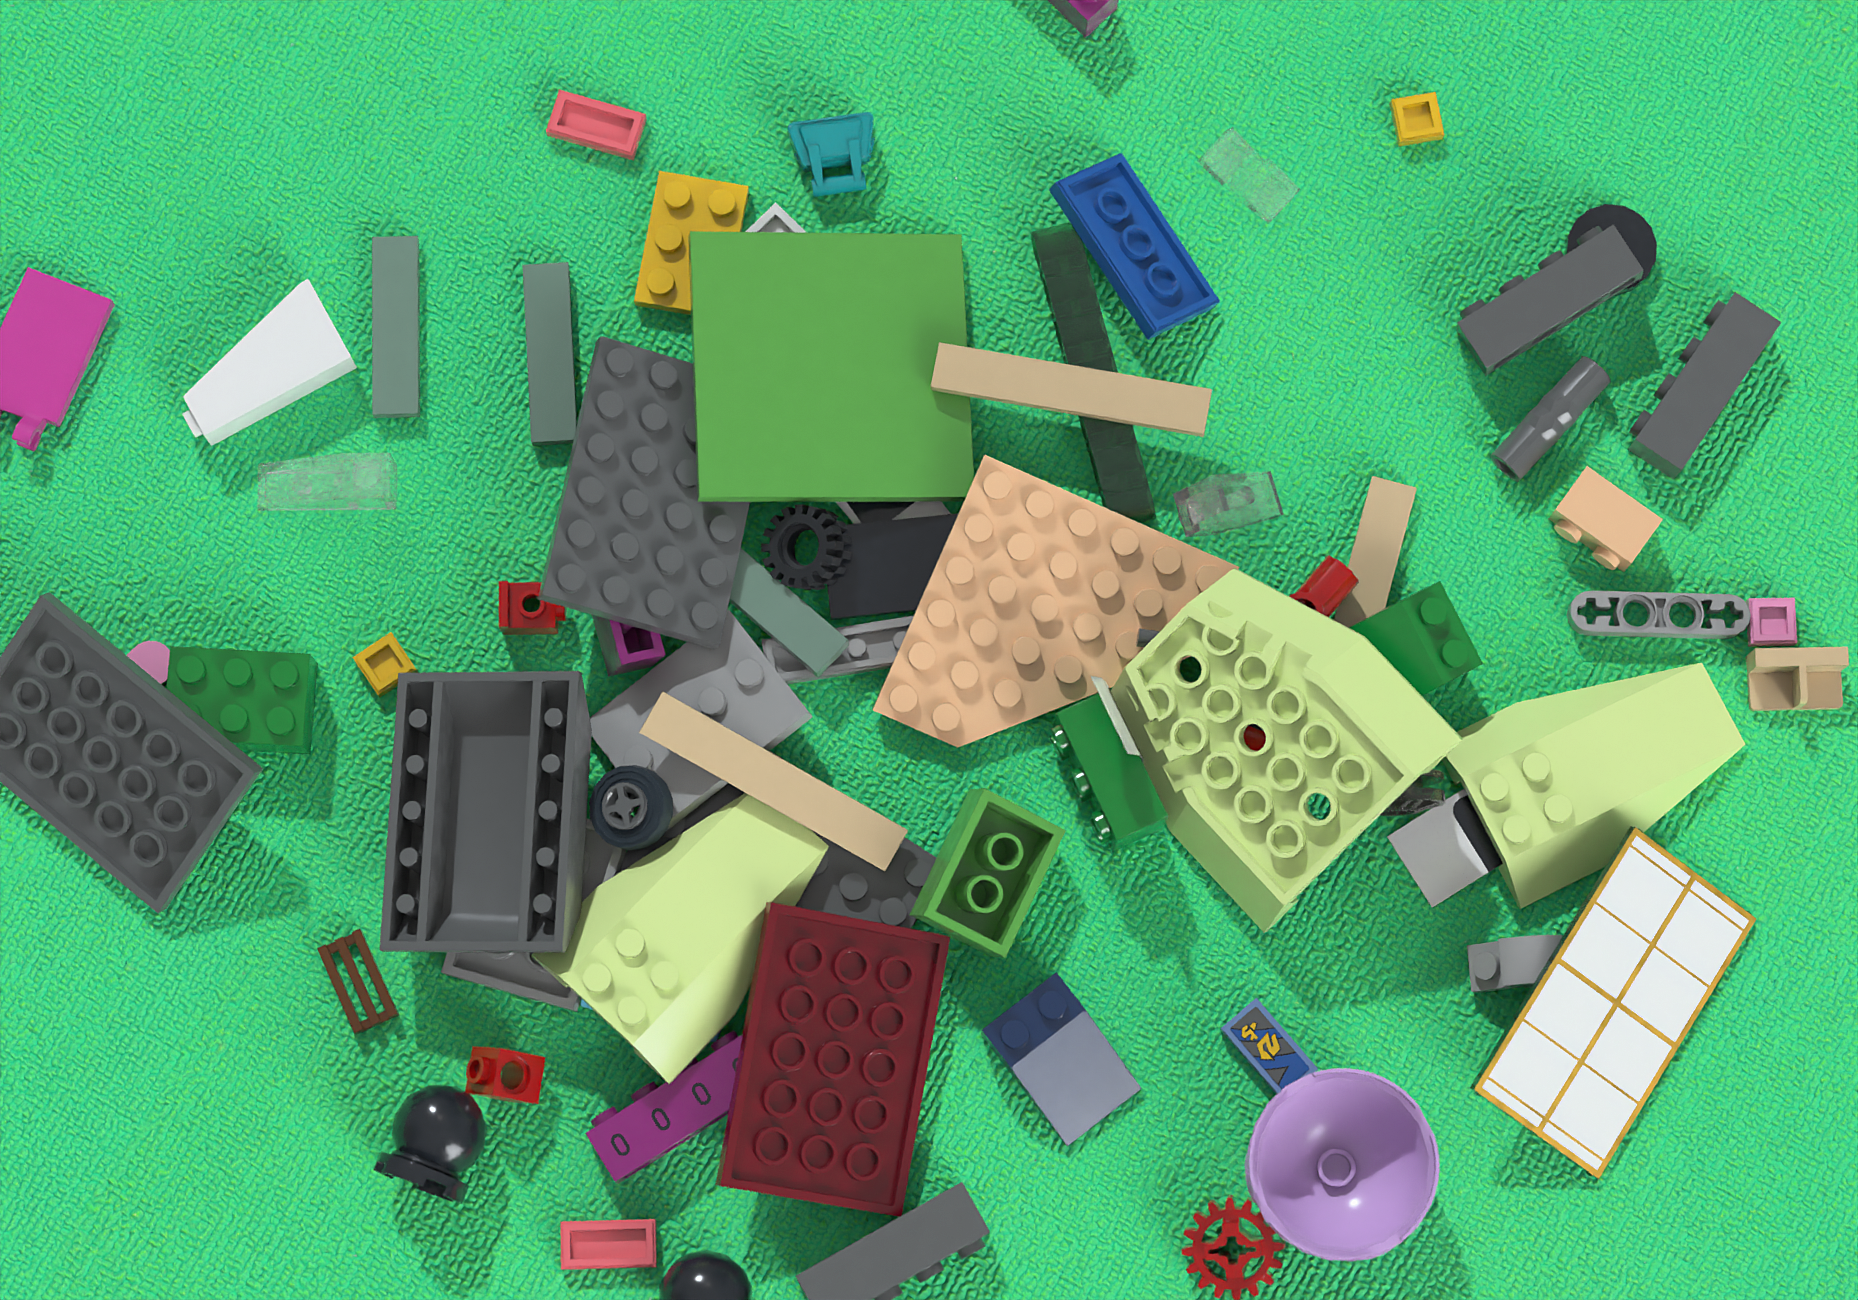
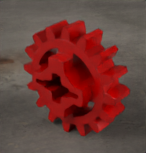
[1181,1195,1286,1300]

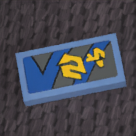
[1220,998,1318,1095]

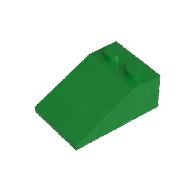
[1348,581,1483,696]

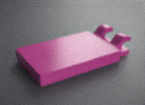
[0,267,115,452]

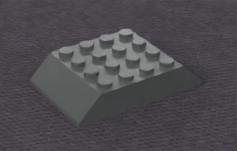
[380,671,592,953]

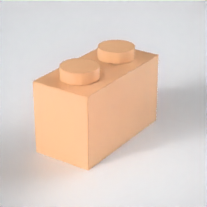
[1549,466,1663,572]

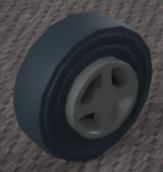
[589,765,673,850]

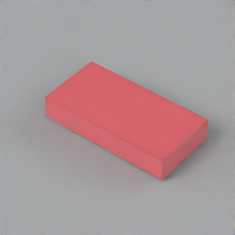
[546,89,647,160]
[560,1219,657,1270]

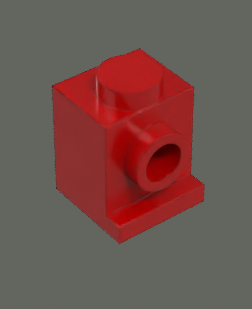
[499,581,567,635]

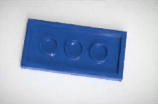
[1049,153,1220,340]

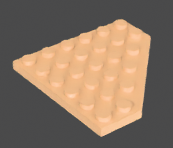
[872,455,1239,748]

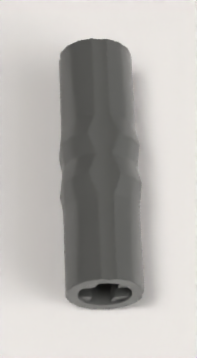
[1490,356,1611,482]

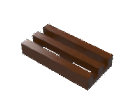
[317,929,399,1035]

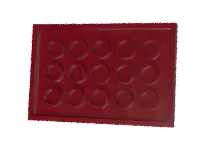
[716,902,951,1217]

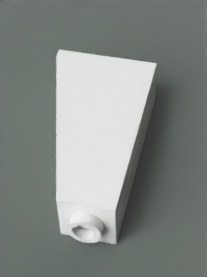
[182,279,357,446]

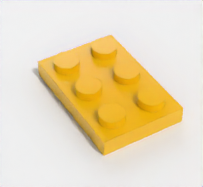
[634,171,749,315]

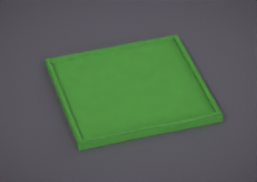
[688,231,974,502]

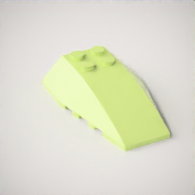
[1442,663,1745,909]
[532,793,829,1085]

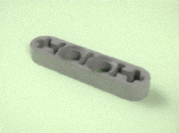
[1567,591,1751,639]

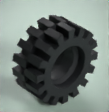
[761,505,852,590]

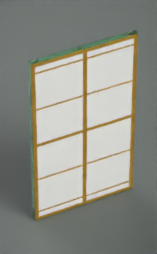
[1470,826,1756,1179]

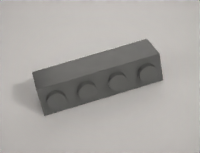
[1456,224,1644,376]
[1628,292,1781,480]
[796,1182,990,1300]

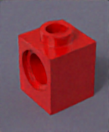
[465,1046,546,1104]

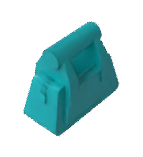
[788,112,875,197]

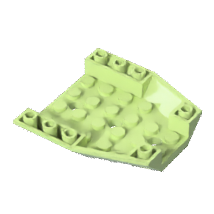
[1111,568,1463,933]

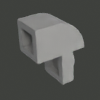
[1467,935,1568,993]

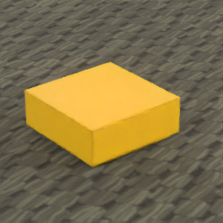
[1390,92,1444,147]
[352,632,418,697]

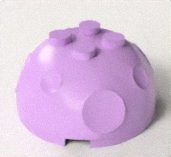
[1245,1068,1439,1261]

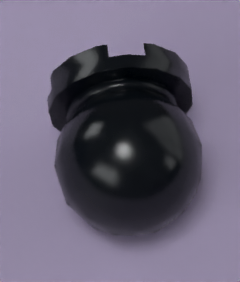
[373,1085,487,1204]
[659,1250,752,1300]

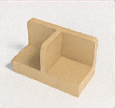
[1746,647,1849,711]

